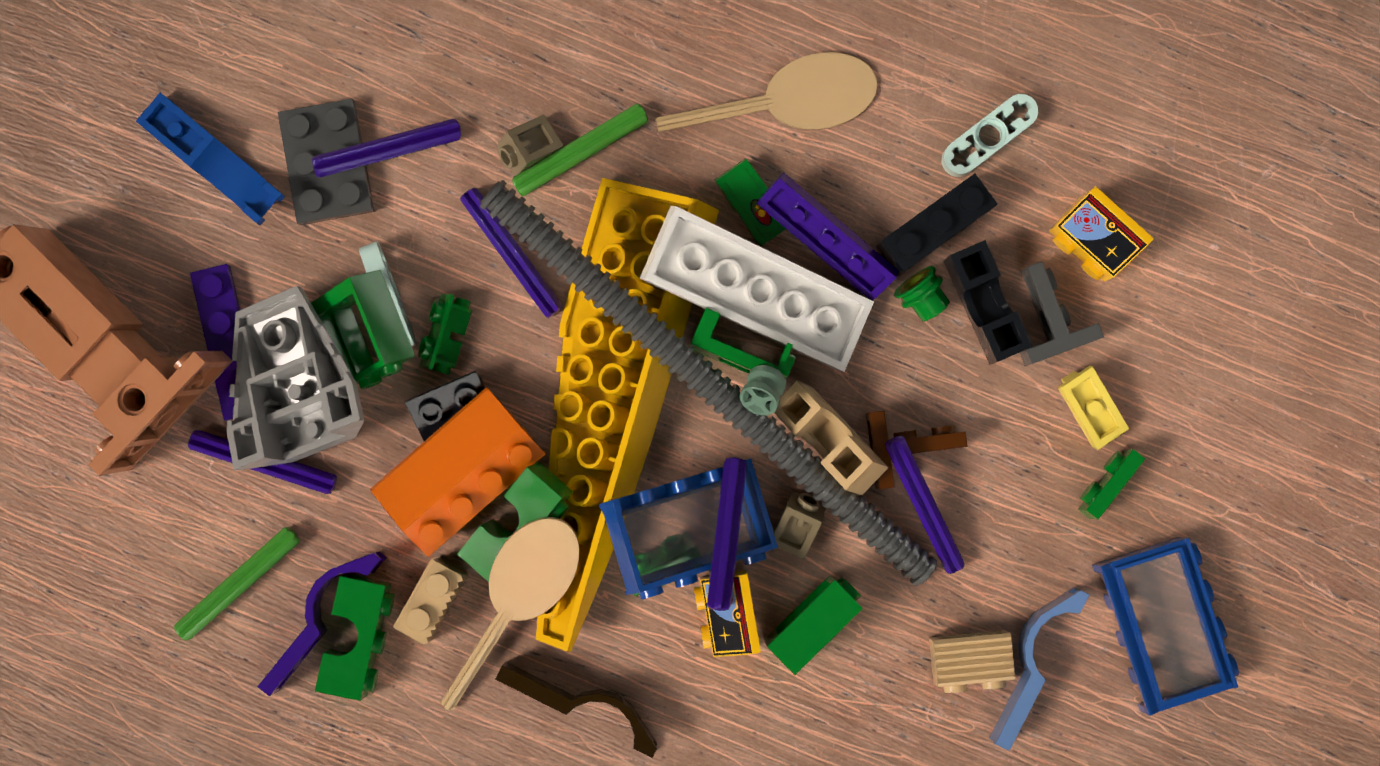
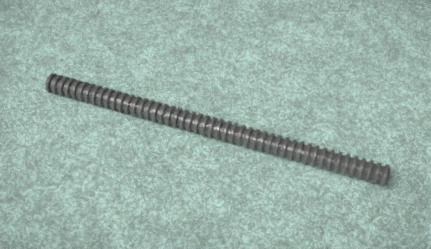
[480,180,937,586]

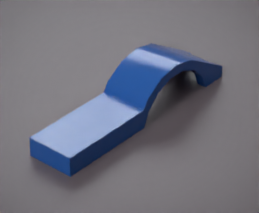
[136,92,285,226]

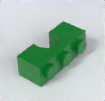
[457,462,573,582]
[315,574,395,701]

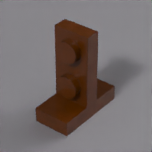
[866,410,968,489]

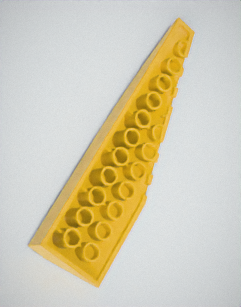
[536,178,719,652]

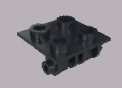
[405,371,485,441]

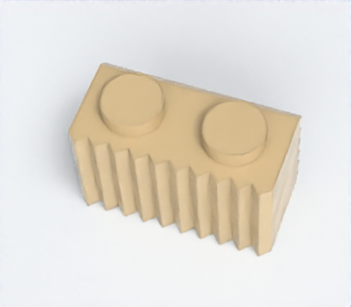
[393,557,468,644]
[929,630,1016,693]

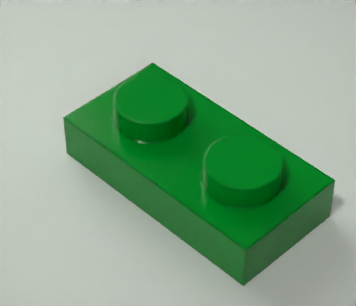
[1078,449,1145,520]

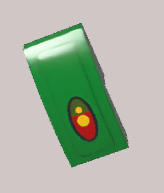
[714,158,786,246]

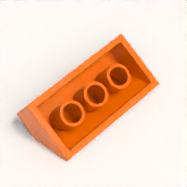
[370,387,545,557]

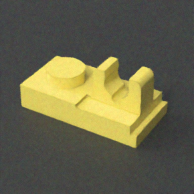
[1058,365,1129,450]

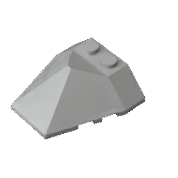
[227,286,365,471]

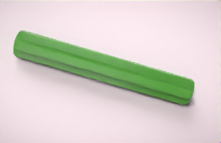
[512,104,648,196]
[174,527,300,641]

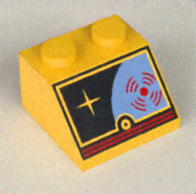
[1049,186,1154,282]
[694,570,761,657]

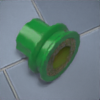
[894,266,950,322]

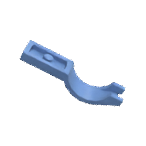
[989,588,1089,751]

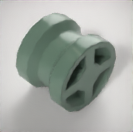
[740,365,786,416]

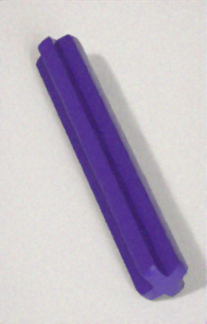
[312,119,462,178]
[460,188,562,318]
[188,430,337,494]
[885,436,965,574]
[707,457,747,611]

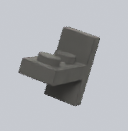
[1020,262,1104,366]

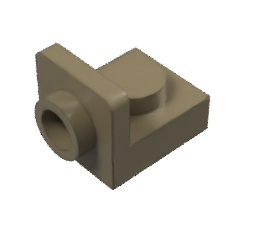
[497,114,563,176]
[773,491,826,559]

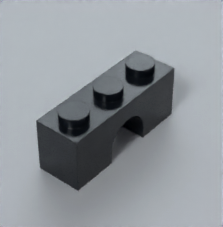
[877,173,998,276]
[943,240,1033,365]

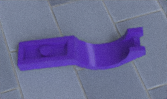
[257,551,387,696]

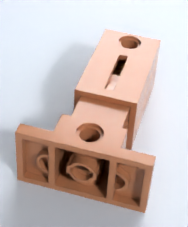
[0,224,233,476]

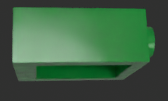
[311,270,415,390]
[764,576,863,675]

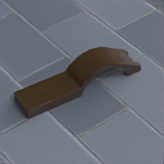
[495,662,657,758]

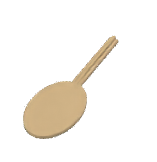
[655,52,877,133]
[440,517,579,711]

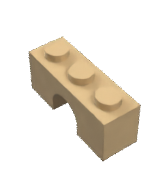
[774,381,889,495]

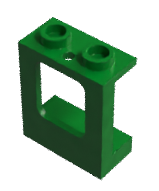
[691,308,796,379]

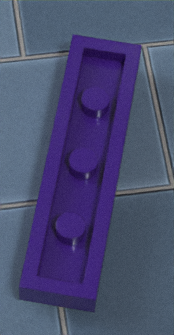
[756,172,899,301]
[190,264,240,421]

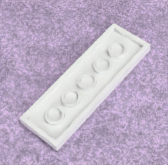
[640,206,874,372]

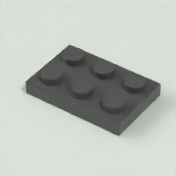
[278,99,374,225]

